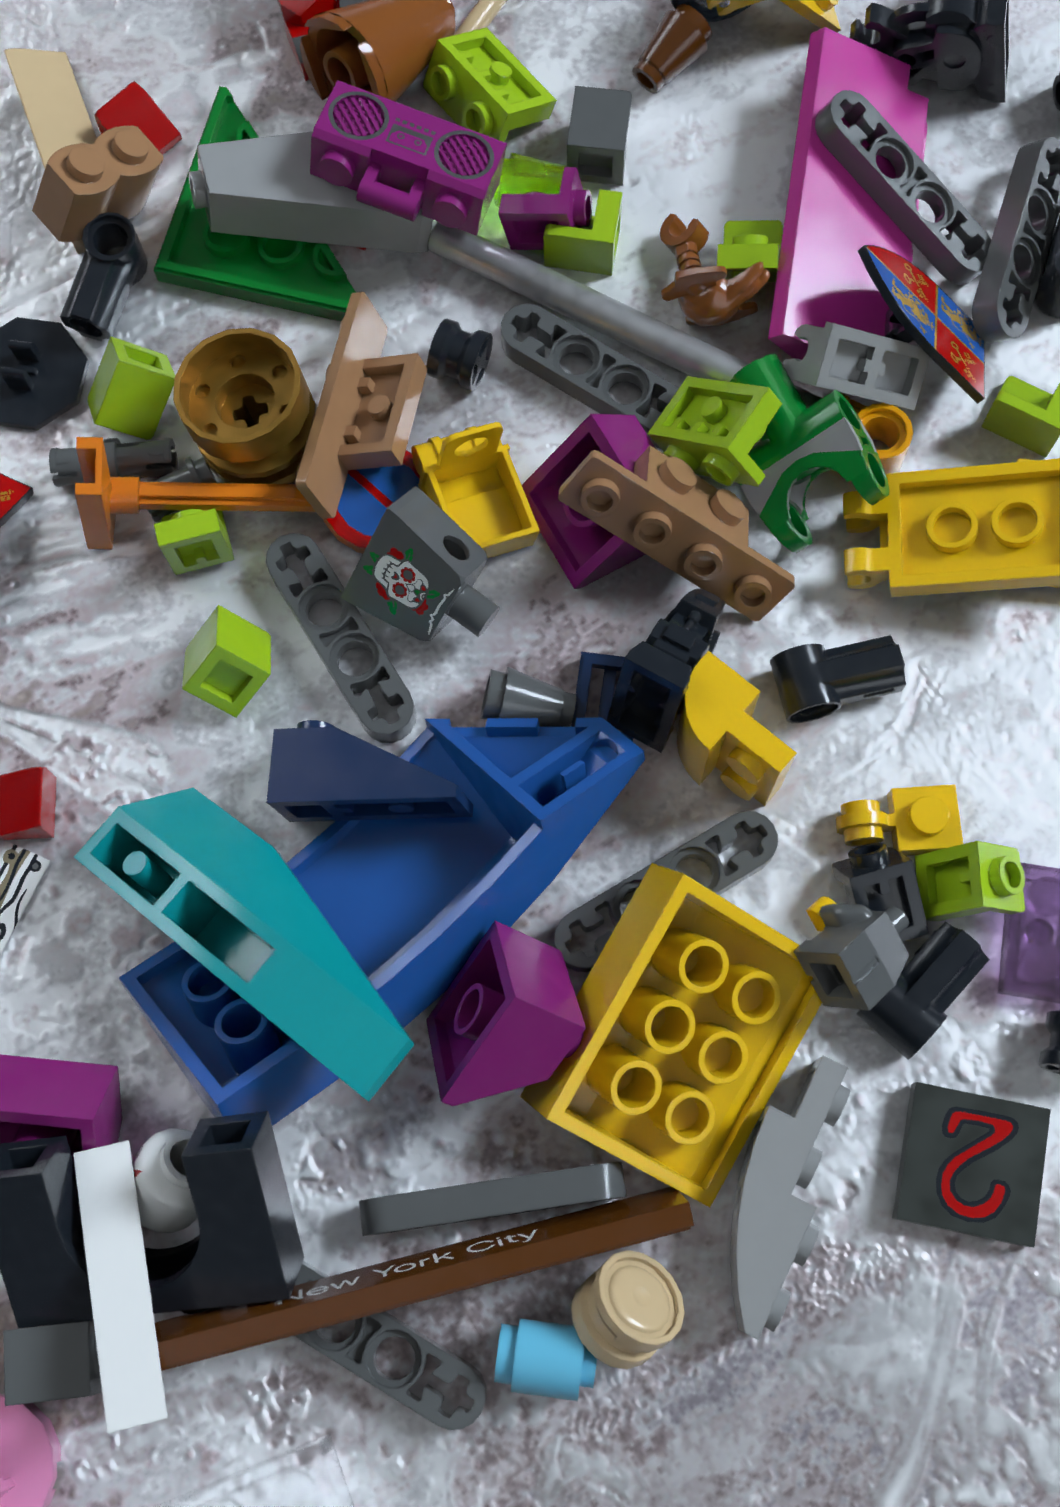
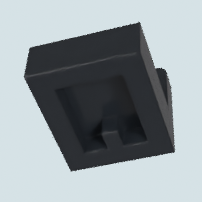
[832,843,929,942]

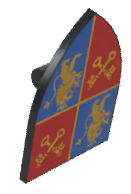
[858,245,985,404]

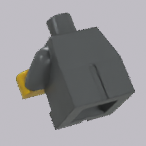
[794,896,909,1011]

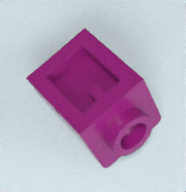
[498,167,592,250]

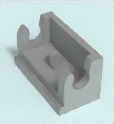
[783,322,930,410]

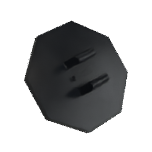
[0,317,90,431]

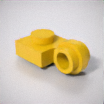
[835,784,963,856]

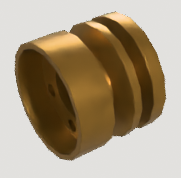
[173,328,317,484]

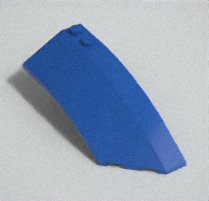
[119,718,645,1126]

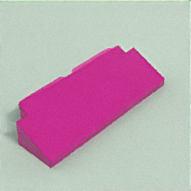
[768,27,929,360]

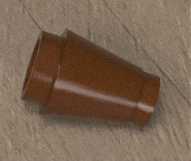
[632,4,712,93]

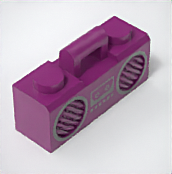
[310,80,507,236]

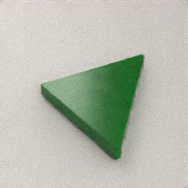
[153,86,356,321]

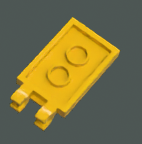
[843,458,1060,597]

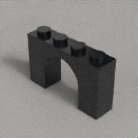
[0,1111,304,1328]

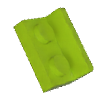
[423,27,557,142]
[647,376,782,487]

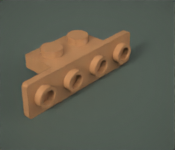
[295,292,428,519]
[558,445,795,621]

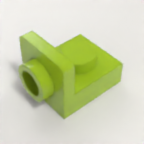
[717,220,783,282]
[154,508,235,575]
[915,841,1025,922]

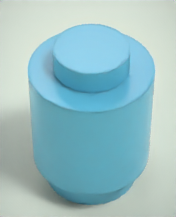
[494,1318,597,1401]

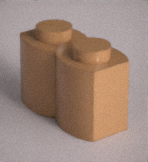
[32,126,164,242]

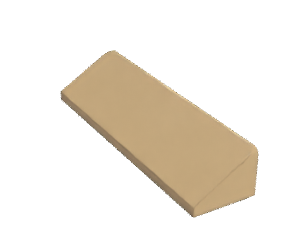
[4,48,97,254]

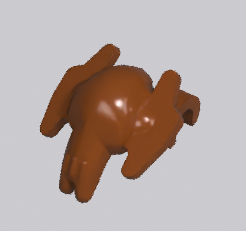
[660,214,770,327]

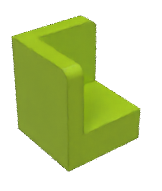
[543,189,623,276]
[87,336,175,440]
[981,376,1060,458]
[182,605,271,718]

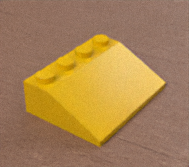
[520,863,822,1207]

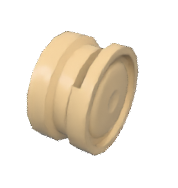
[571,1250,685,1370]

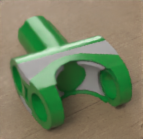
[730,354,890,553]

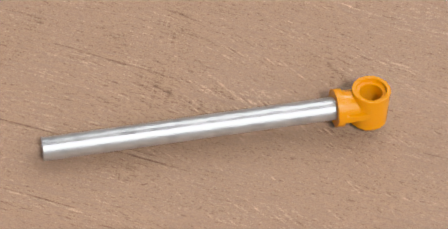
[428,222,913,474]

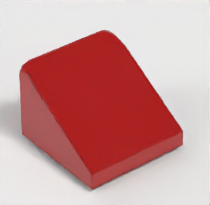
[94,81,182,155]
[0,767,57,840]

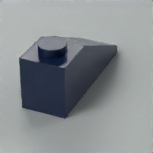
[266,720,473,822]

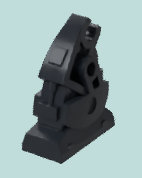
[849,0,1010,103]
[607,588,726,753]

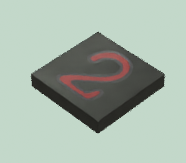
[892,1082,1051,1248]

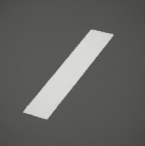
[73,1140,168,1434]

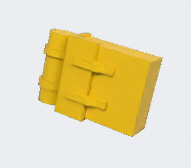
[411,422,540,558]

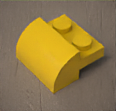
[677,650,797,806]

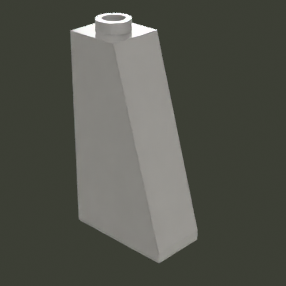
[189,131,433,253]

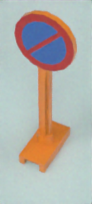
[75,437,420,553]

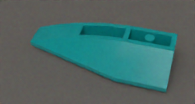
[74,787,415,1102]

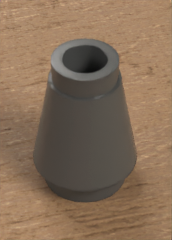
[481,667,576,727]

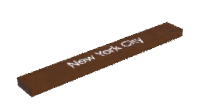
[155,1187,694,1371]

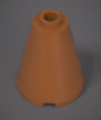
[300,0,456,102]

